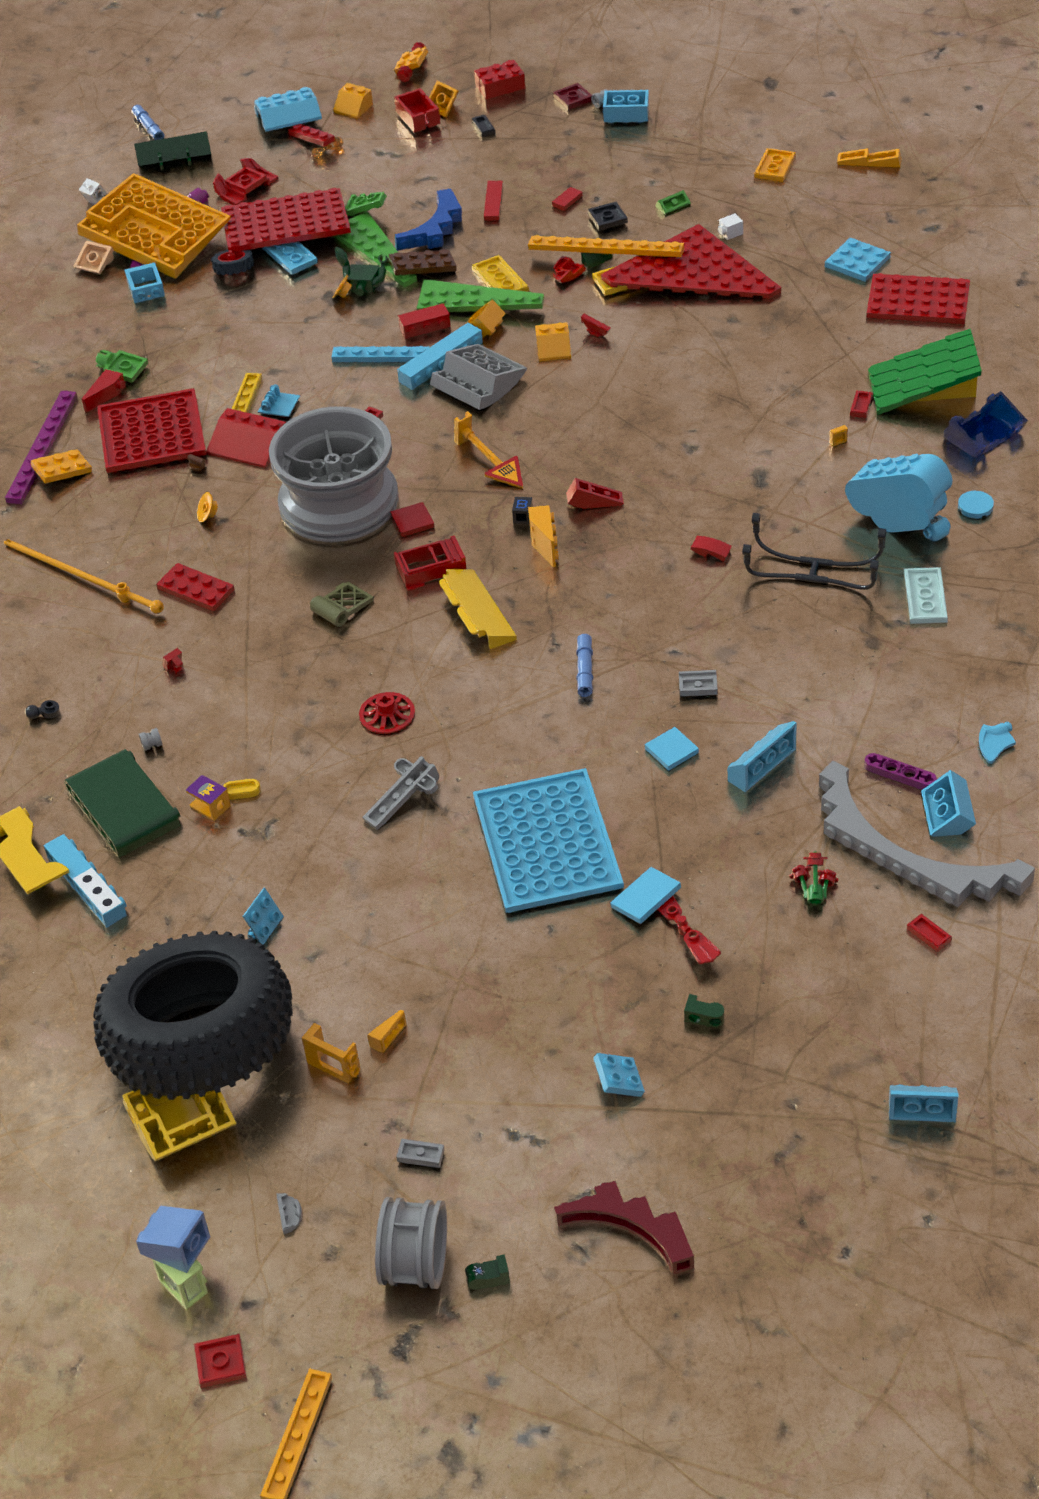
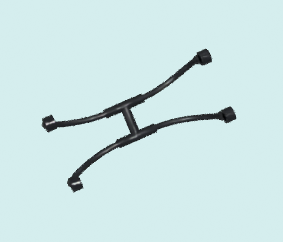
[742,513,887,590]

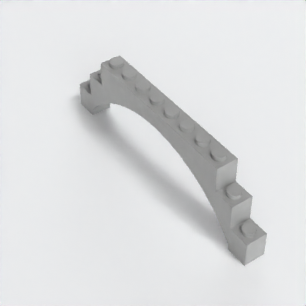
[819,760,1035,907]

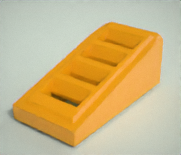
[367,1010,407,1053]

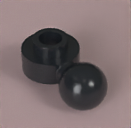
[25,700,60,720]

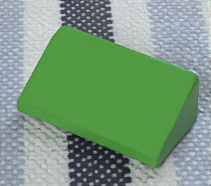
[656,190,691,214]

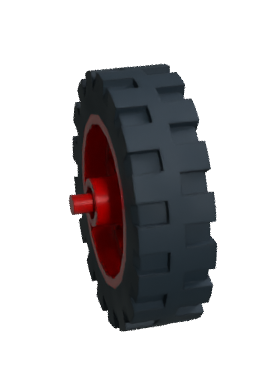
[211,250,254,275]

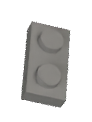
[396,1139,445,1168]

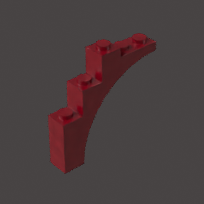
[554,1181,694,1275]

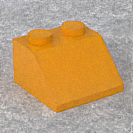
[333,83,373,119]
[466,299,506,338]
[535,322,571,361]

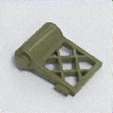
[310,582,374,627]

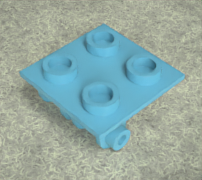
[258,384,300,417]
[242,888,284,944]

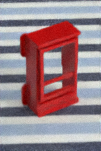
[394,535,467,591]

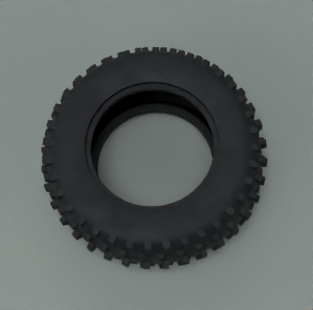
[93,931,293,1100]

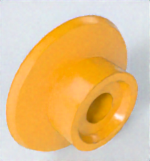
[332,274,352,298]
[197,492,218,522]

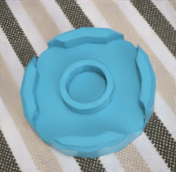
[958,491,994,519]

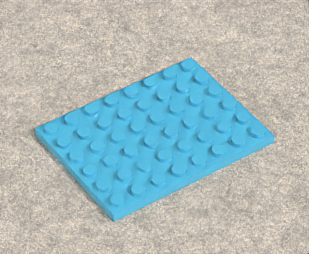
[473,768,624,913]

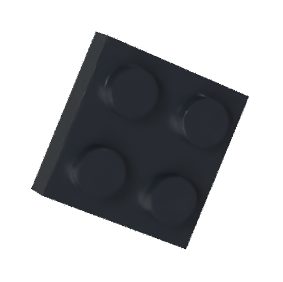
[588,202,628,231]

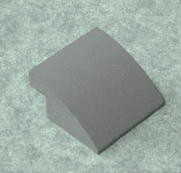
[430,344,527,410]

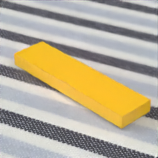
[232,373,262,413]

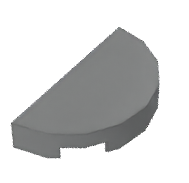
[276,1193,302,1235]

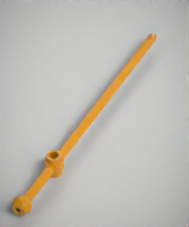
[4,539,164,614]

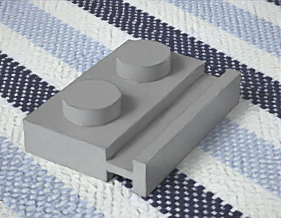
[679,670,718,696]

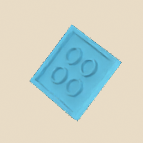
[825,238,891,282]

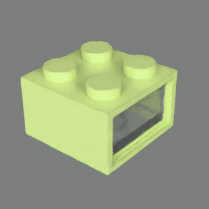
[152,1259,208,1310]

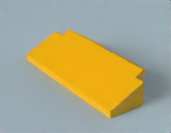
[439,569,517,649]

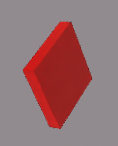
[390,502,435,537]
[194,1334,247,1388]

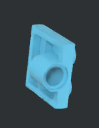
[593,1053,645,1097]

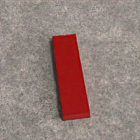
[484,180,503,221]

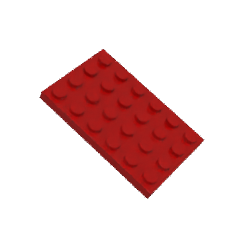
[866,273,970,324]

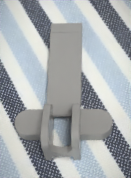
[362,756,439,830]

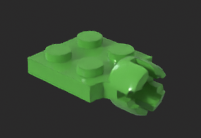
[96,350,148,383]

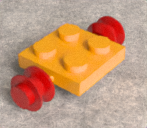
[394,42,429,82]

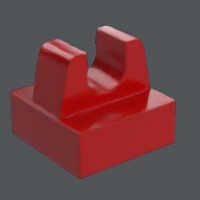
[163,648,183,673]

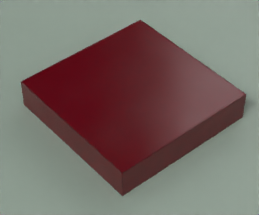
[553,83,592,110]

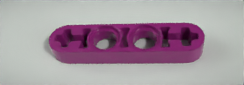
[864,753,937,790]

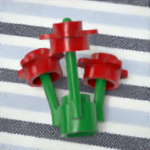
[789,851,839,904]

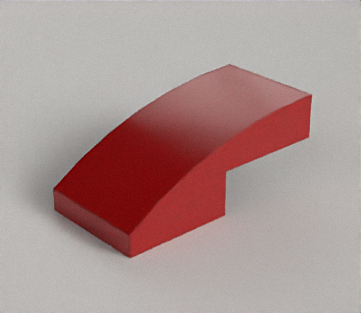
[690,536,732,562]

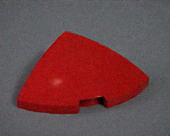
[553,256,586,283]

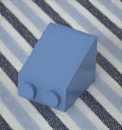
[136,1206,210,1273]

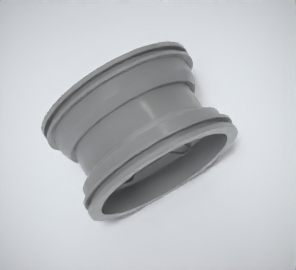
[269,407,399,542]

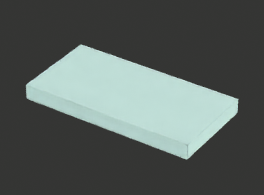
[904,567,948,624]

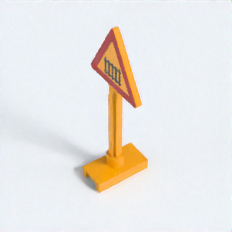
[454,411,523,488]

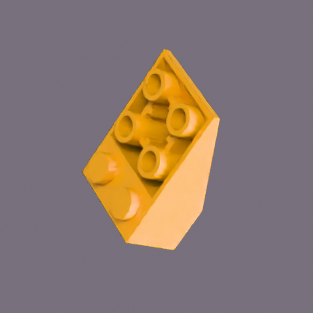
[528,505,559,567]

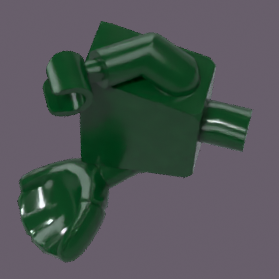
[335,247,389,296]

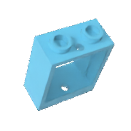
[125,263,165,303]

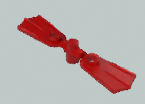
[657,895,721,965]

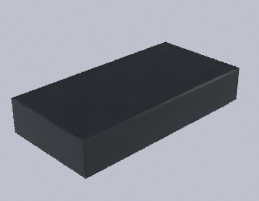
[471,114,496,137]

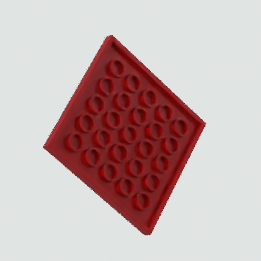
[97,388,207,473]

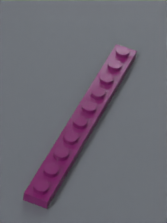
[5,391,77,504]

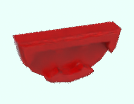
[581,313,611,337]

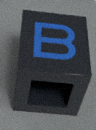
[512,497,533,524]

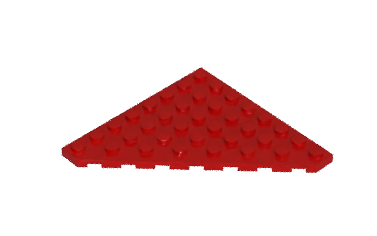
[601,224,782,299]

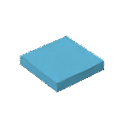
[645,727,699,771]

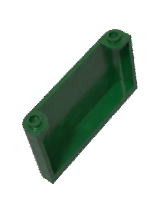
[64,749,181,858]

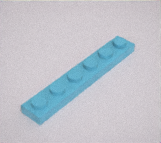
[331,346,430,362]

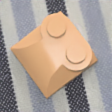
[73,241,114,274]

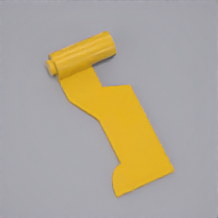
[0,806,69,894]

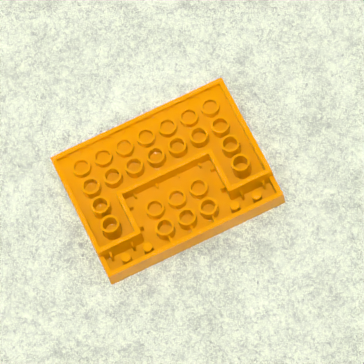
[77,173,231,279]

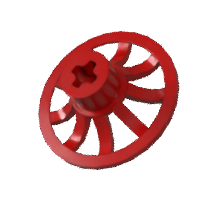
[359,692,415,734]

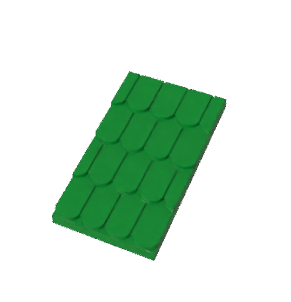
[868,328,982,415]

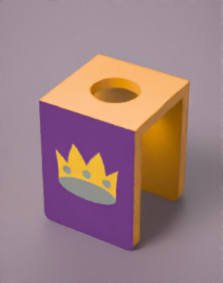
[186,775,231,821]

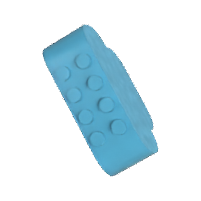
[845,454,953,532]

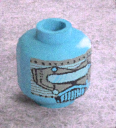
[923,515,951,542]

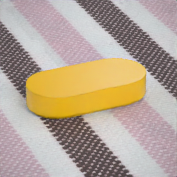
[223,779,261,800]

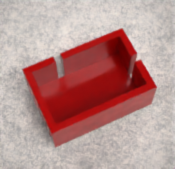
[474,60,526,100]
[394,88,441,133]

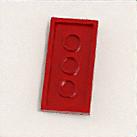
[156,563,235,612]

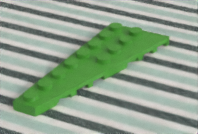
[334,212,417,288]
[417,280,545,312]

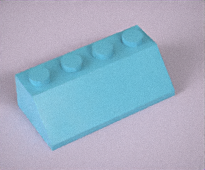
[727,721,797,792]

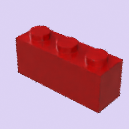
[398,303,451,339]

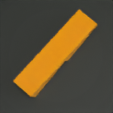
[837,148,902,168]

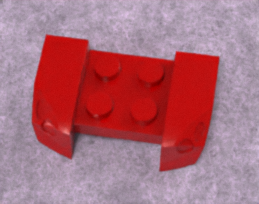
[213,158,279,205]

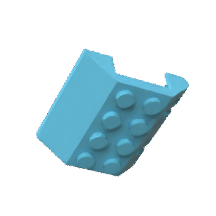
[254,87,322,132]

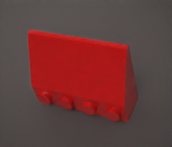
[206,408,286,468]

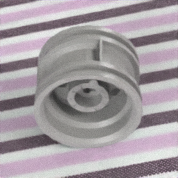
[375,1197,447,1289]

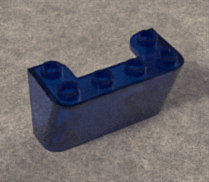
[943,391,1028,459]

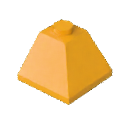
[429,81,459,118]

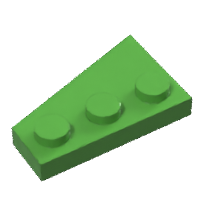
[345,192,387,216]

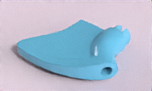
[979,722,1016,764]

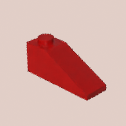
[82,369,125,412]
[566,478,624,509]

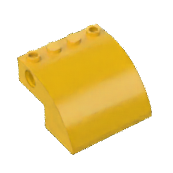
[122,1090,236,1161]

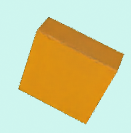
[829,425,848,447]

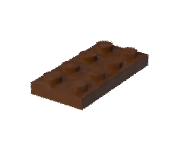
[388,249,457,275]

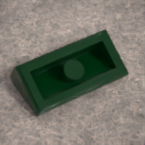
[581,252,613,269]

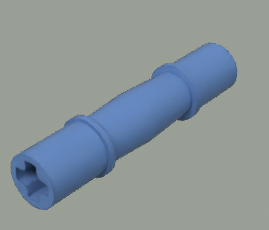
[132,105,165,140]
[576,634,593,697]

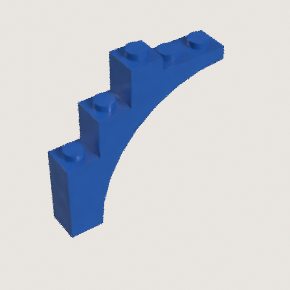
[395,189,462,251]

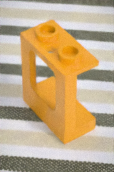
[302,1023,361,1083]

